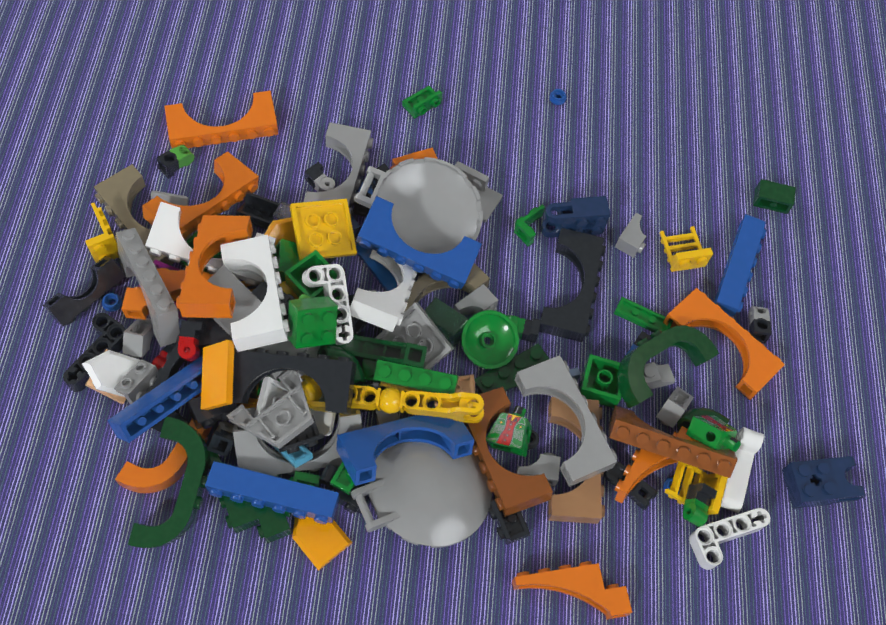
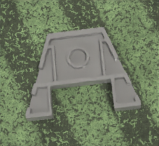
[226,370,314,449]

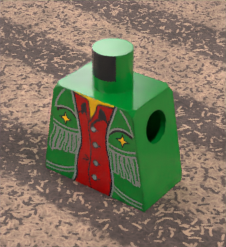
[486,406,532,457]
[686,415,741,452]

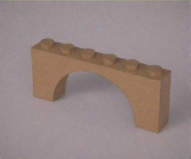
[548,397,605,524]

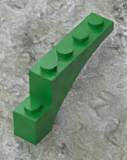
[361,359,459,394]

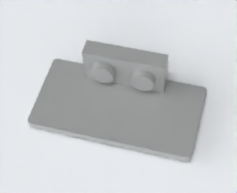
[455,161,503,222]

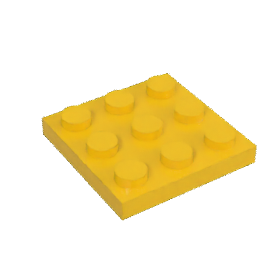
[290,199,357,261]

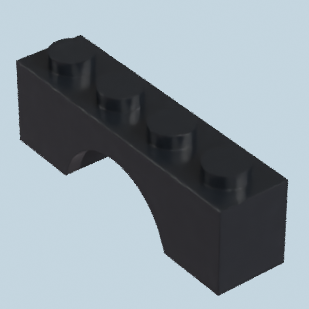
[43,256,126,326]

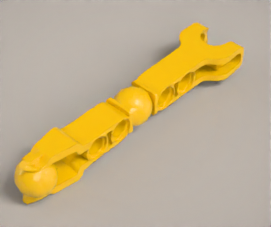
[300,375,484,423]

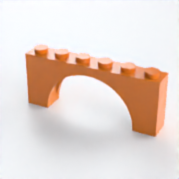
[164,91,279,149]
[142,152,259,239]
[176,215,253,318]
[663,288,785,400]

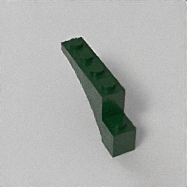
[330,333,428,369]
[208,451,292,544]

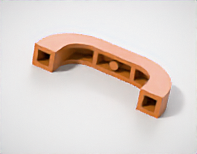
[115,392,212,493]

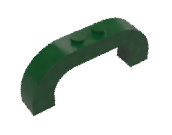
[618,325,720,408]
[128,417,209,548]

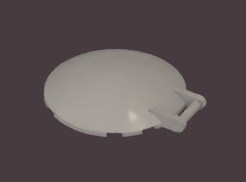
[354,157,483,254]
[351,442,492,548]

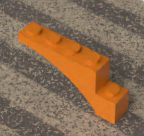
[122,268,214,320]
[615,426,699,503]
[512,561,632,620]

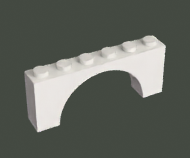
[145,202,276,287]
[220,234,290,352]
[350,250,417,332]

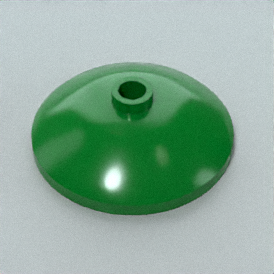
[461,310,519,369]

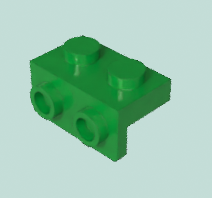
[402,86,442,119]

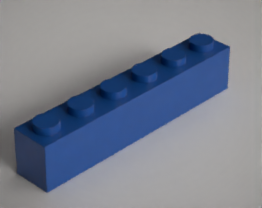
[714,214,767,318]
[107,355,203,443]
[205,461,340,524]

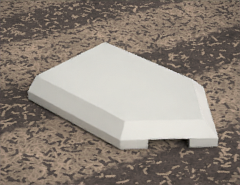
[82,350,140,397]

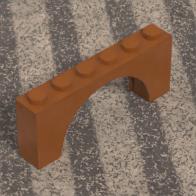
[463,387,553,517]
[609,405,738,478]

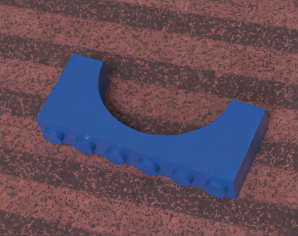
[356,196,482,289]
[336,415,474,486]

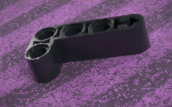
[63,313,125,392]

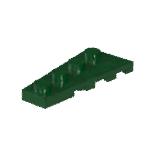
[475,343,549,394]

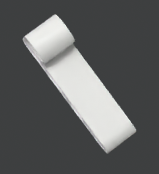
[302,264,353,345]
[721,427,764,513]
[689,508,770,570]

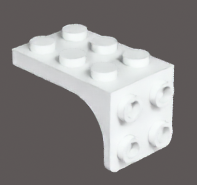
[254,376,336,436]

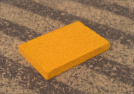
[201,340,234,410]

